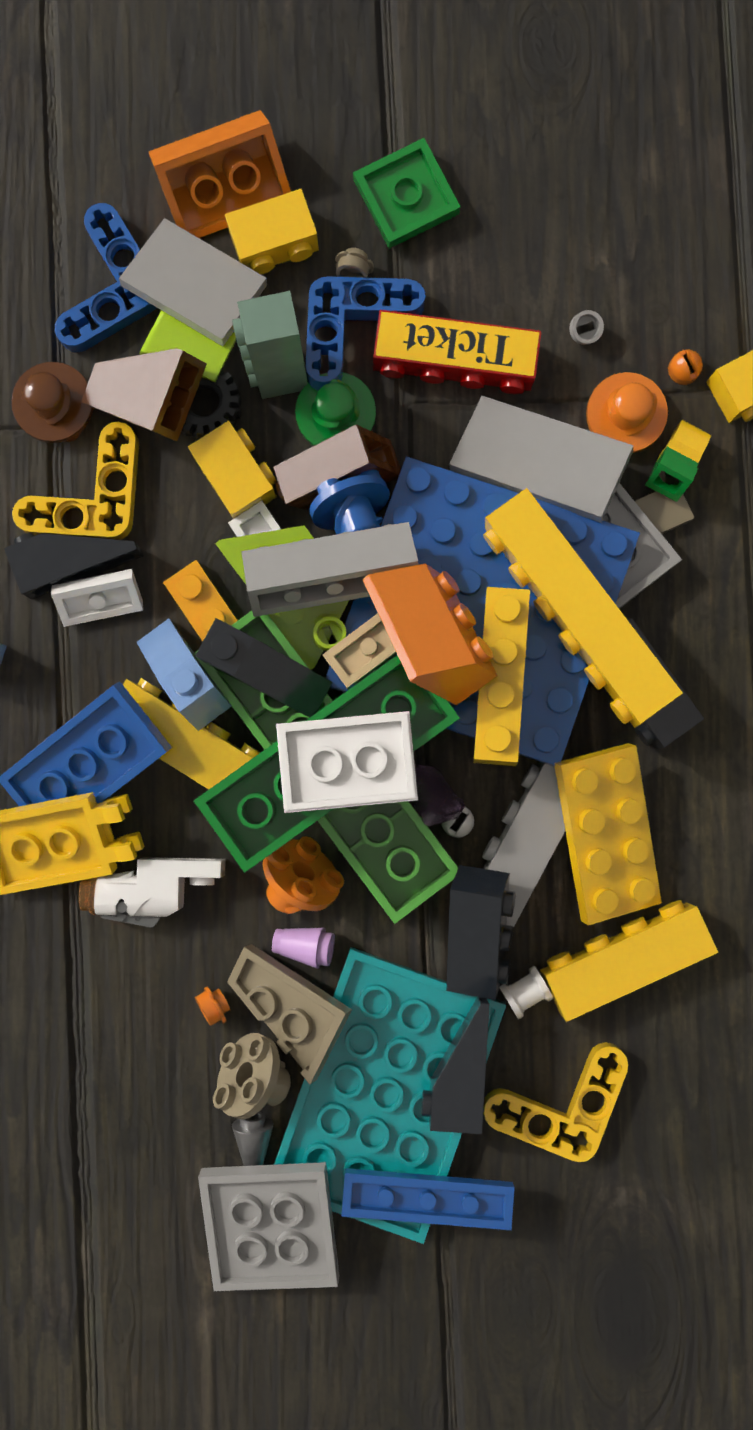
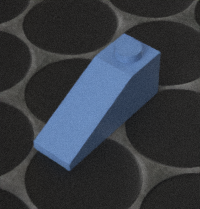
[137,618,231,731]

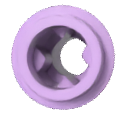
[272,928,335,969]

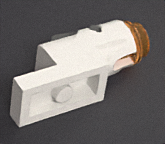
[79,857,226,928]

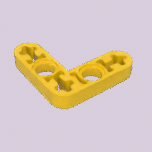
[12,421,139,540]
[483,1042,628,1162]

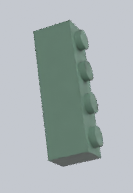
[232,291,308,399]

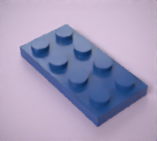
[0,681,172,806]

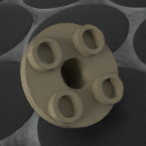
[213,1033,291,1119]

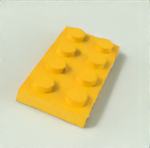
[554,743,662,926]

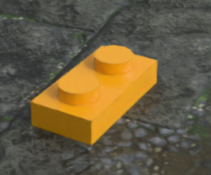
[163,560,238,641]

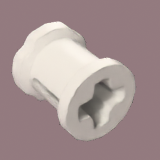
[499,966,554,1020]

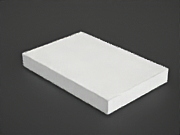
[276,711,418,813]

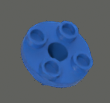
[309,469,390,535]

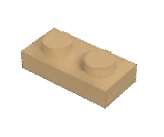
[323,613,397,690]

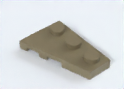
[227,944,352,1084]

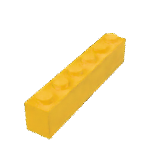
[483,488,683,728]

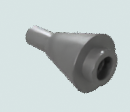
[232,1112,274,1166]

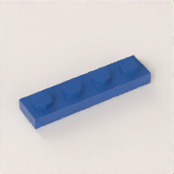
[341,1168,515,1230]

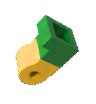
[645,420,711,502]

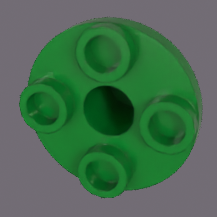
[295,372,376,446]

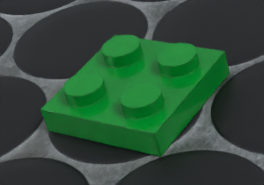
[353,138,461,249]

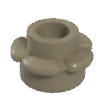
[335,248,374,278]

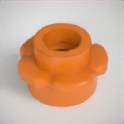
[195,987,230,1026]

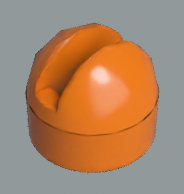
[668,349,703,385]

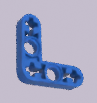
[55,203,157,352]
[306,276,426,391]

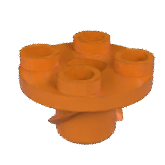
[586,372,668,453]
[263,836,344,914]

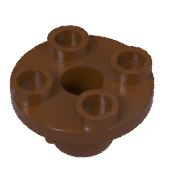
[11,362,94,443]

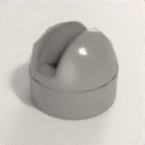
[569,310,604,345]

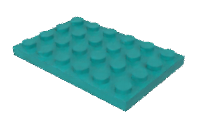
[274,947,506,1244]

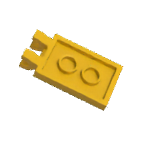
[0,792,144,895]

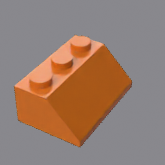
[149,110,291,238]
[362,563,498,705]

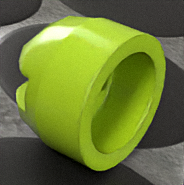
[313,616,346,651]

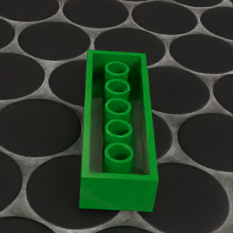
[194,655,460,873]

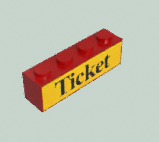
[373,310,541,394]

